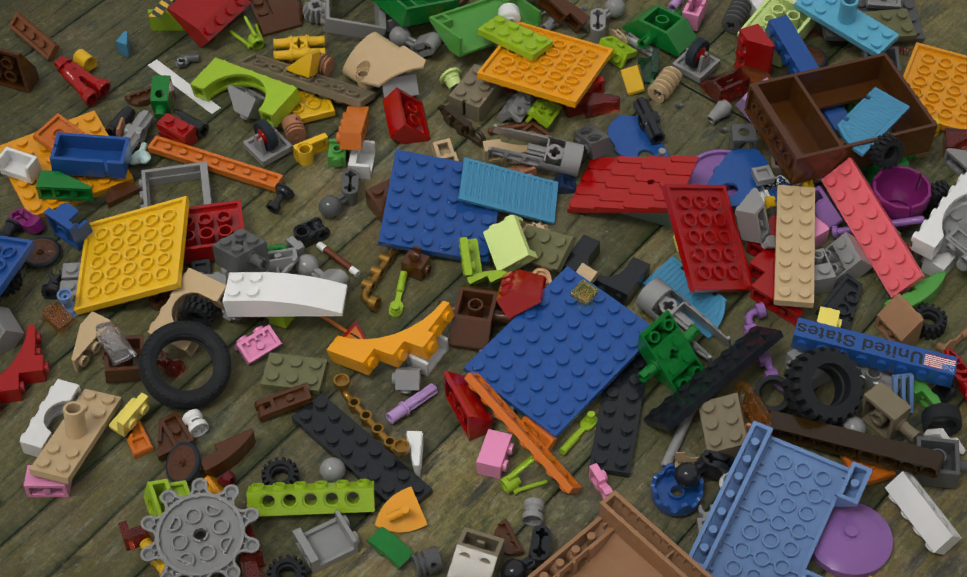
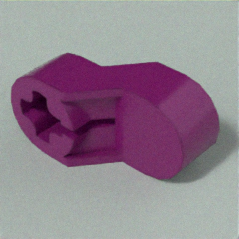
[8,208,45,234]

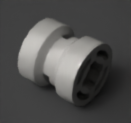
[522,497,544,527]

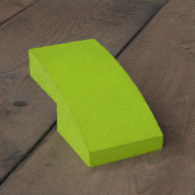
[466,270,507,286]

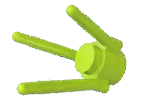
[229,16,265,50]
[499,455,548,495]

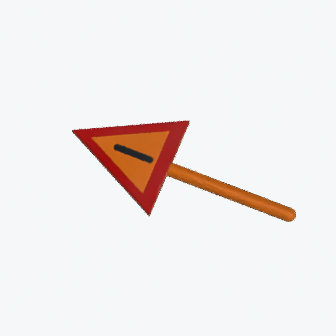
[319,316,366,339]

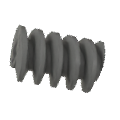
[721,0,752,34]

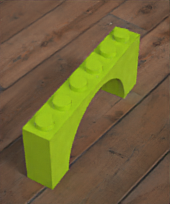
[190,57,301,128]

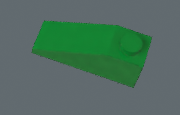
[36,170,94,201]

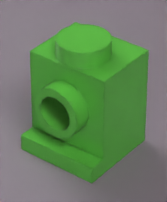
[328,139,348,167]

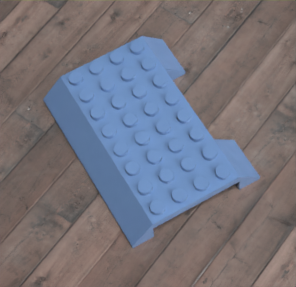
[689,421,873,577]

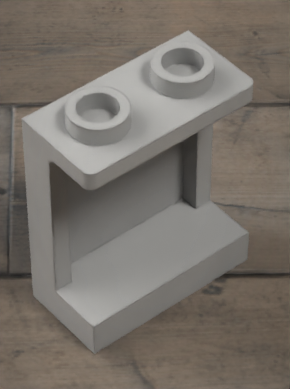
[292,510,360,574]

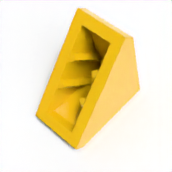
[286,48,321,78]
[621,64,645,96]

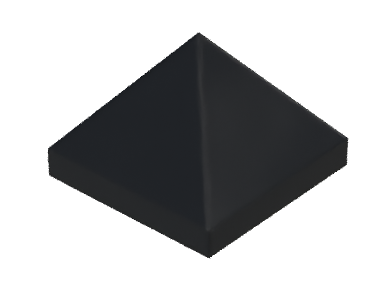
[931,384,958,403]

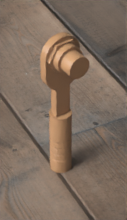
[936,326,967,354]

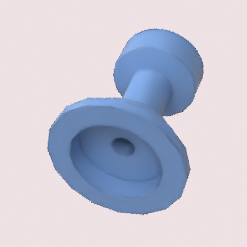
[57,288,79,320]

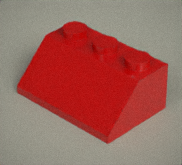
[734,24,775,82]
[383,87,430,144]
[496,269,547,319]
[444,371,493,441]

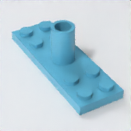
[794,0,899,56]

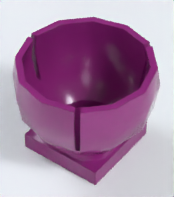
[870,166,931,233]

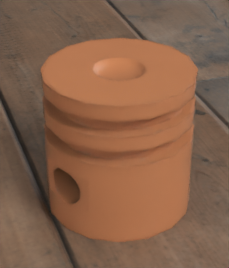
[318,53,335,77]
[281,114,307,144]

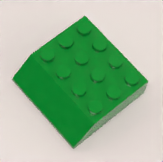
[373,0,460,27]

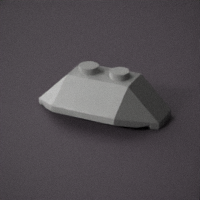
[221,247,298,277]

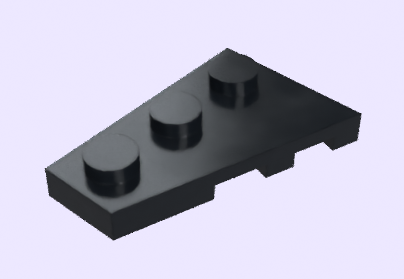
[815,274,863,330]

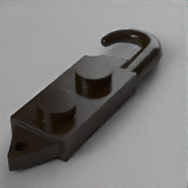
[437,104,486,147]

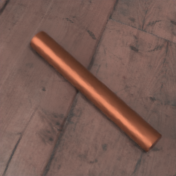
[488,120,541,135]

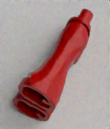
[54,56,111,106]

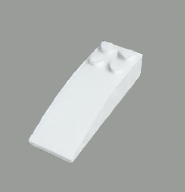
[223,272,348,317]

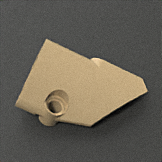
[343,32,426,90]

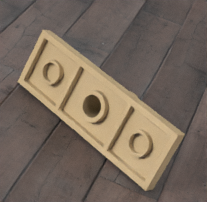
[29,389,122,484]

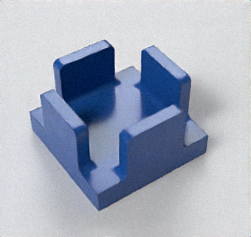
[44,202,93,252]

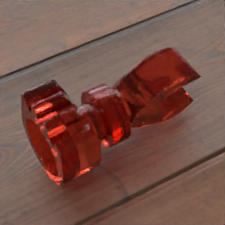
[157,351,185,378]

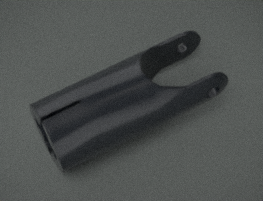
[174,109,209,138]

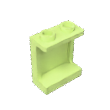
[483,215,537,272]

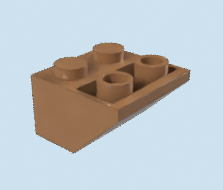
[874,293,924,346]

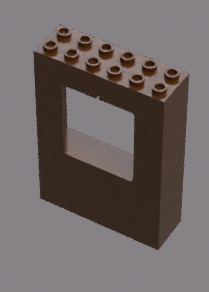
[744,53,938,185]

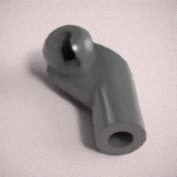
[176,54,200,68]

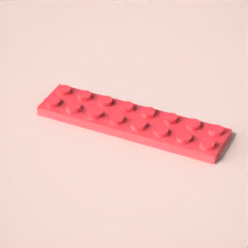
[821,157,925,299]

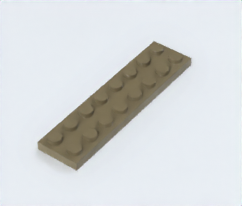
[237,53,376,108]

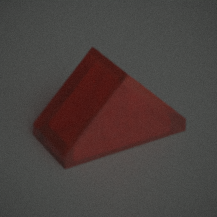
[942,128,967,158]

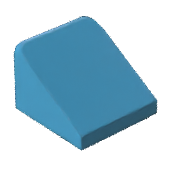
[116,31,130,57]

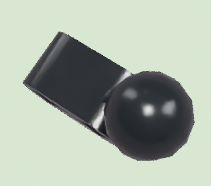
[674,450,735,489]
[500,525,551,577]

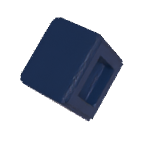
[553,173,576,194]

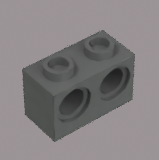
[573,124,612,160]

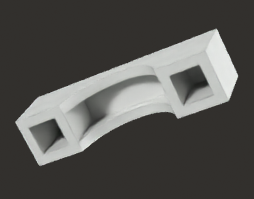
[20,379,82,457]

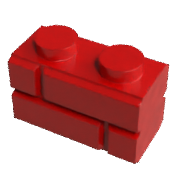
[157,113,198,146]

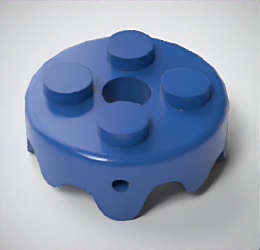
[650,463,704,517]

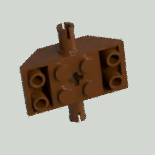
[437,284,515,351]

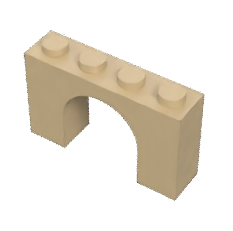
[148,268,226,358]

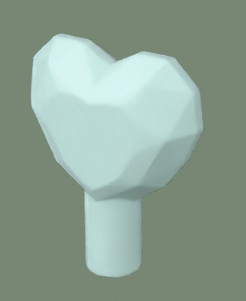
[129,142,151,165]

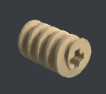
[648,66,683,103]

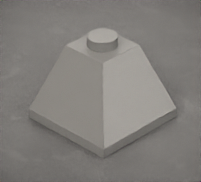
[228,84,265,121]

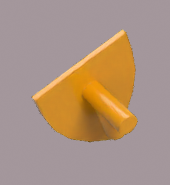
[375,486,428,533]

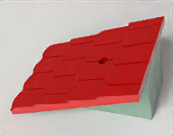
[567,155,699,228]

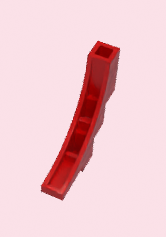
[0,325,50,412]

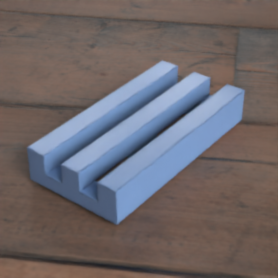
[892,373,914,413]

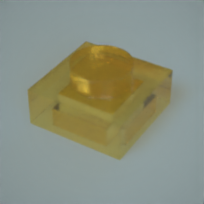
[571,279,598,306]

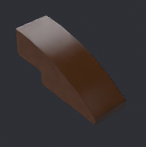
[536,0,590,33]
[200,428,256,478]

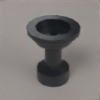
[266,183,295,214]

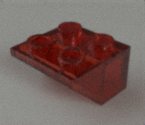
[699,68,750,103]

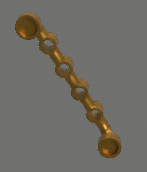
[361,247,401,312]
[333,373,410,457]

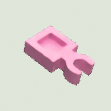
[589,463,613,499]

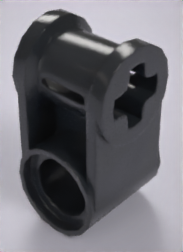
[293,217,330,248]

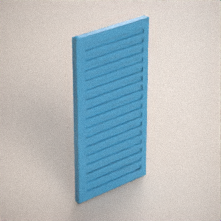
[458,157,558,225]

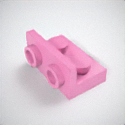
[234,325,282,365]

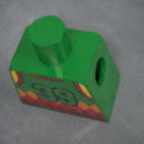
[150,75,176,120]

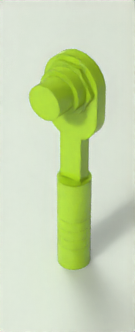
[389,271,408,318]
[559,411,598,455]

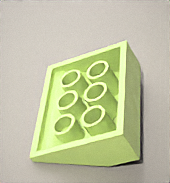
[737,0,815,68]

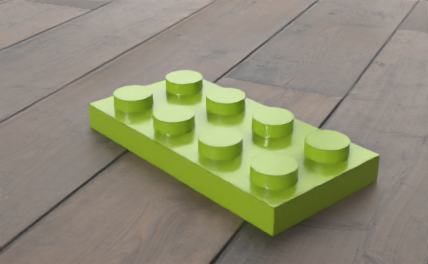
[477,15,553,61]

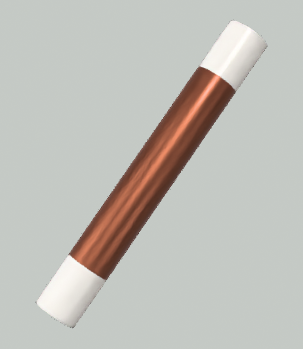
[316,242,361,277]

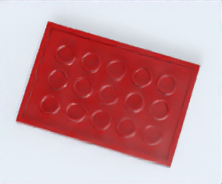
[662,184,753,293]

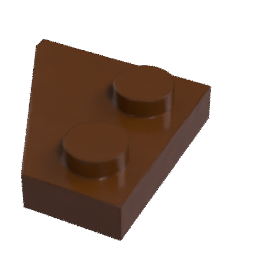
[157,411,195,461]

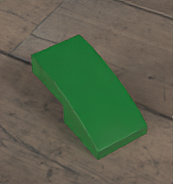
[366,527,413,569]

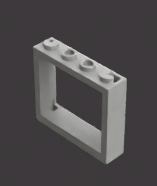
[320,0,386,38]
[139,161,212,208]

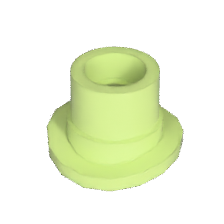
[439,67,462,92]

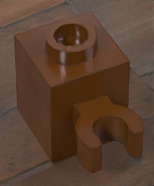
[401,245,432,282]

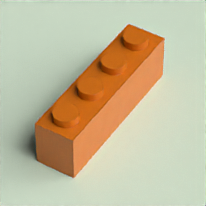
[336,106,369,150]

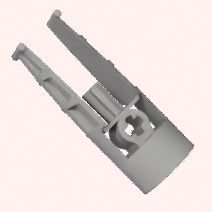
[487,124,584,177]
[636,278,732,362]

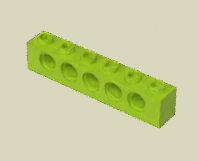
[246,479,376,516]

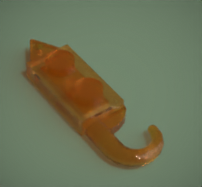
[735,381,773,436]

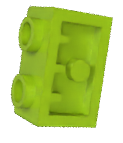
[598,36,638,68]
[525,97,562,129]
[458,237,482,278]

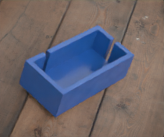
[50,132,132,179]

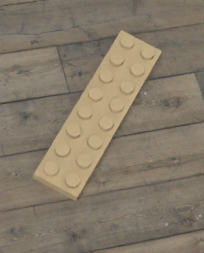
[774,185,815,308]

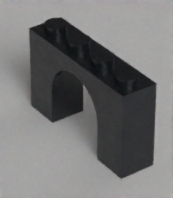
[561,234,650,307]

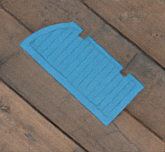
[836,87,910,157]
[642,256,728,340]

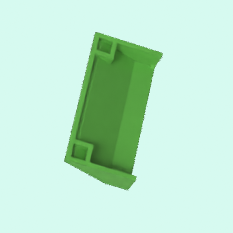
[429,0,542,57]

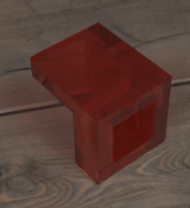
[118,521,150,551]

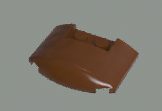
[249,0,304,37]

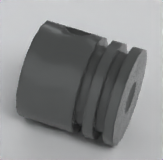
[410,546,443,577]

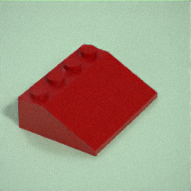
[166,0,251,48]
[183,200,245,265]

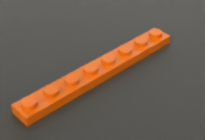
[147,135,284,192]
[464,372,583,494]

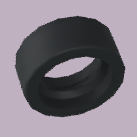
[753,375,789,413]
[921,403,962,436]

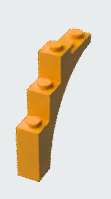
[326,301,455,375]

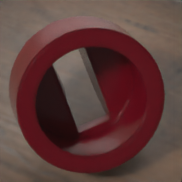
[217,469,235,487]

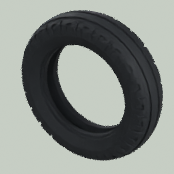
[138,321,231,410]

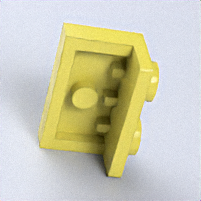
[109,393,150,437]

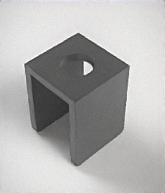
[728,123,757,151]

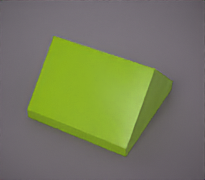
[148,9,185,31]

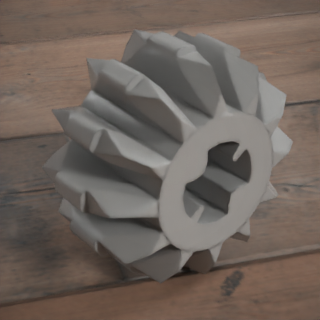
[302,0,331,25]

